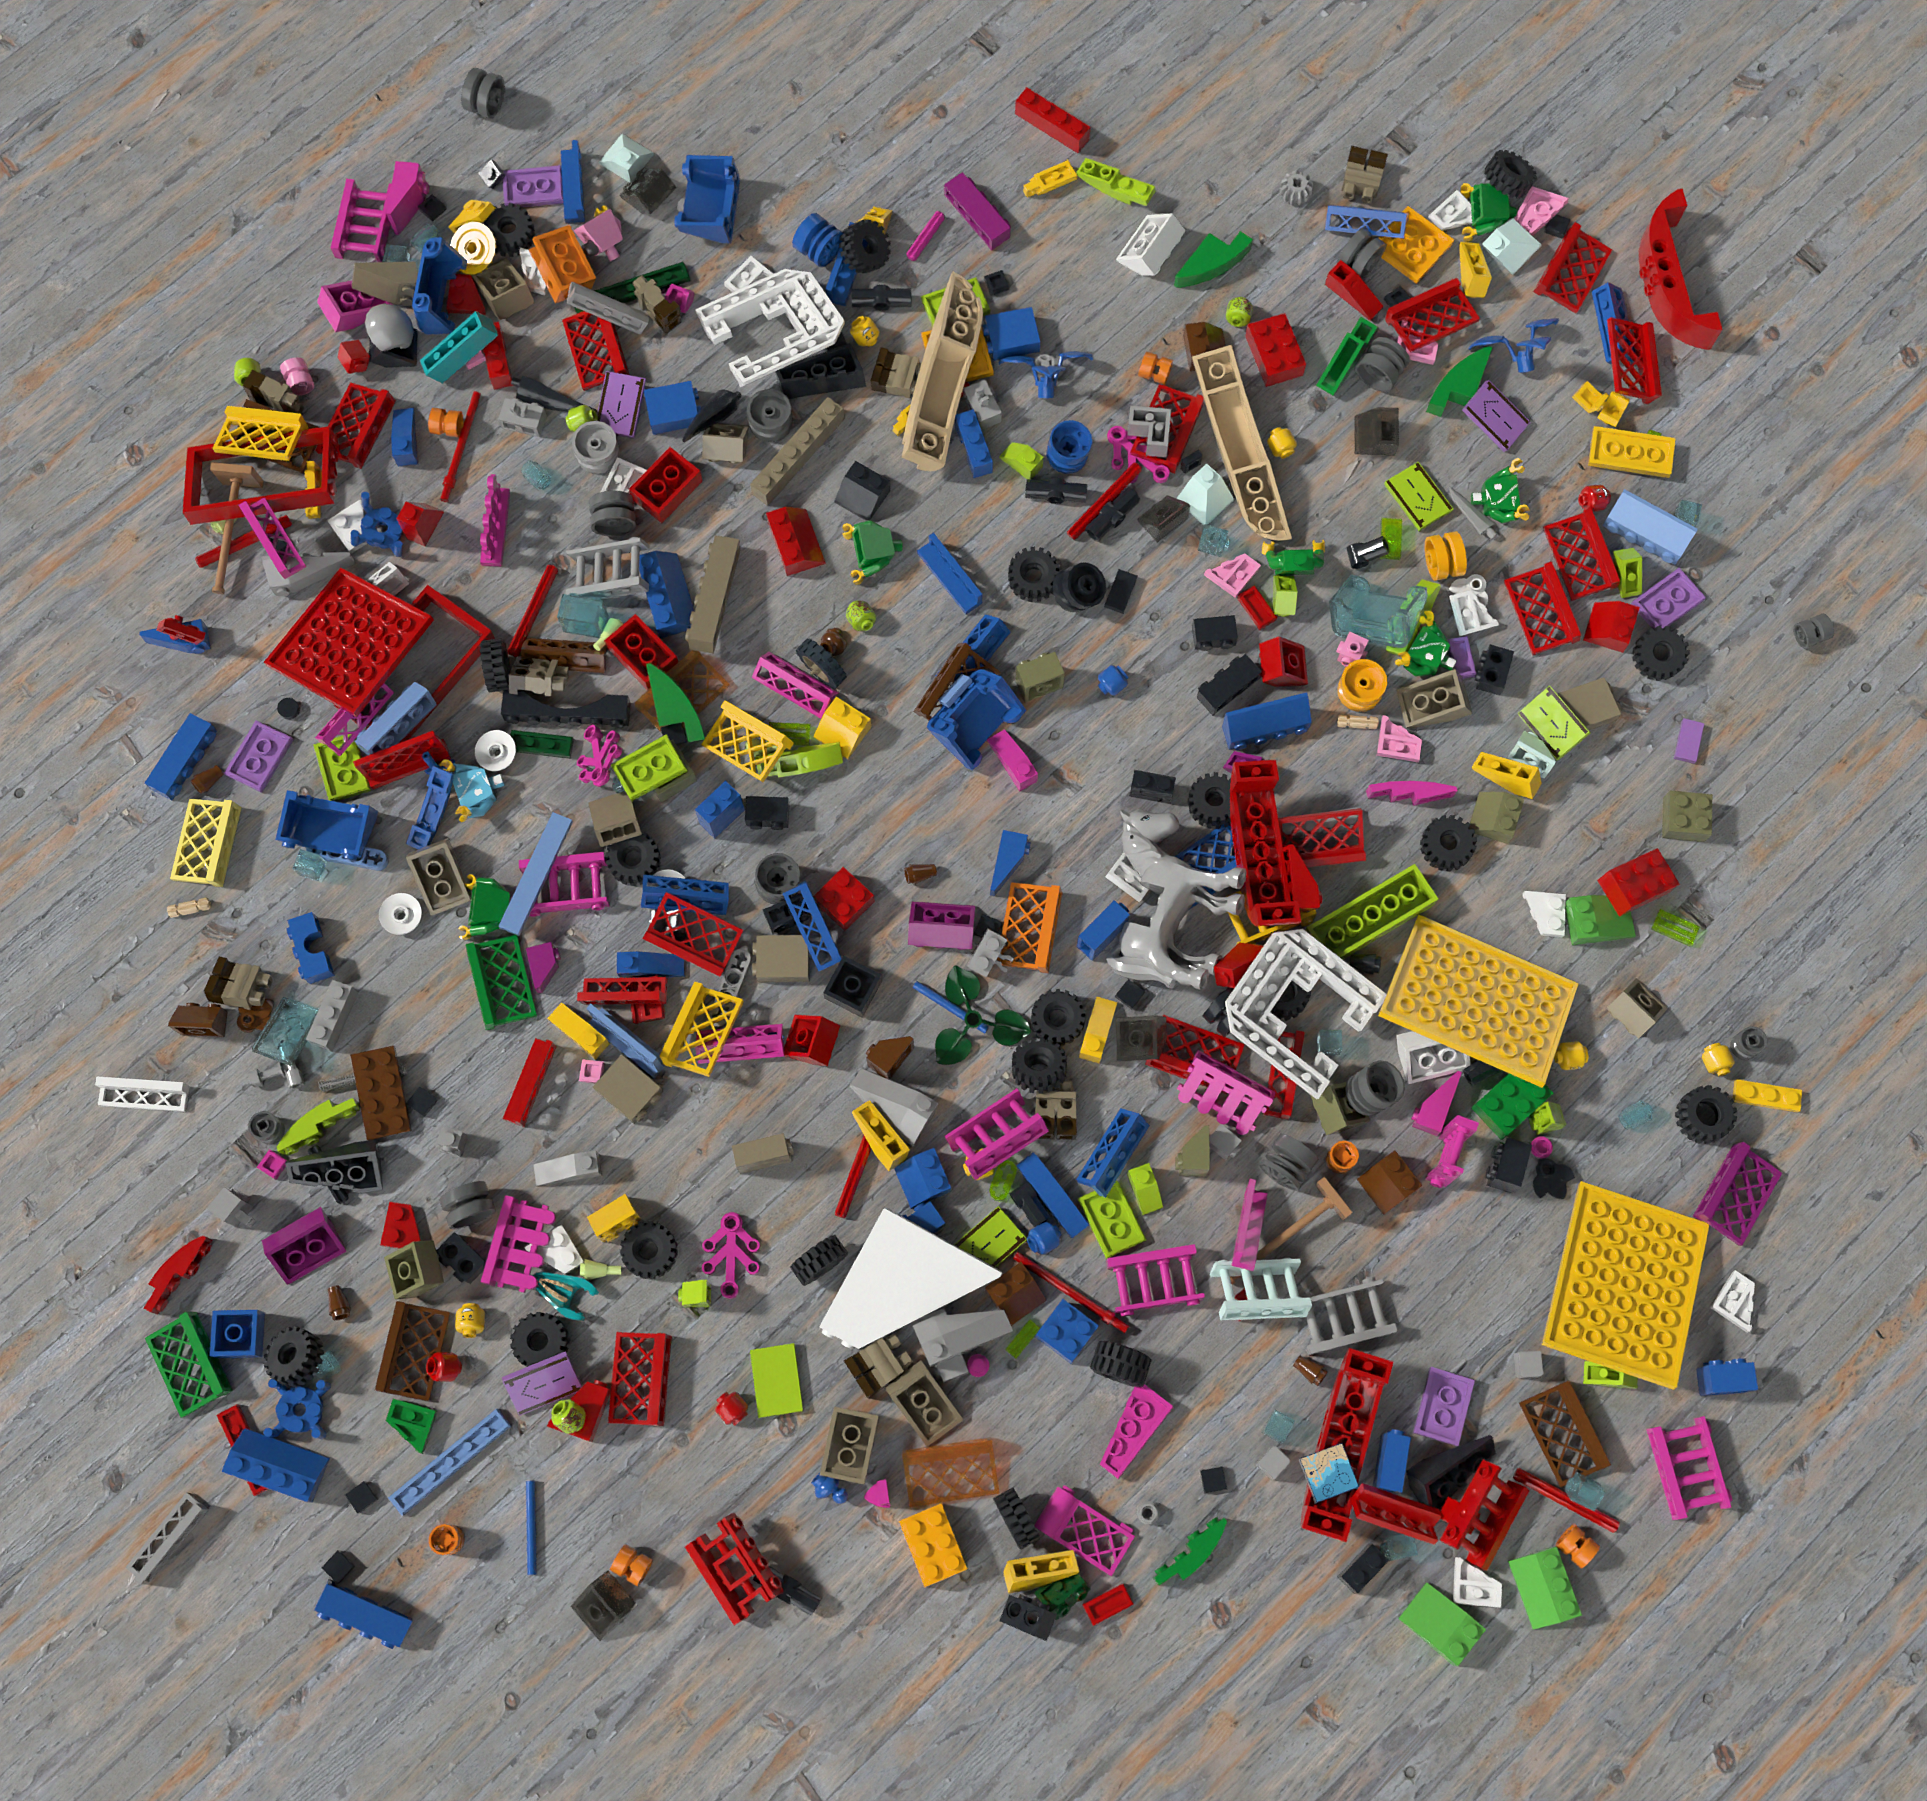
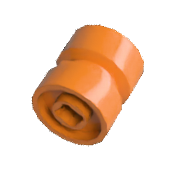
[1138,351,1173,385]
[428,407,463,438]
[1326,1141,1359,1174]
[429,1524,465,1555]
[1555,1524,1600,1568]
[610,1544,653,1587]

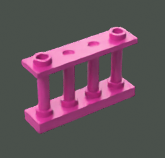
[330,178,392,262]
[519,852,610,917]
[944,1088,1048,1180]
[1425,1115,1479,1188]
[1106,1244,1205,1317]
[1646,1416,1732,1520]

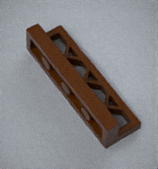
[521,638,608,673]

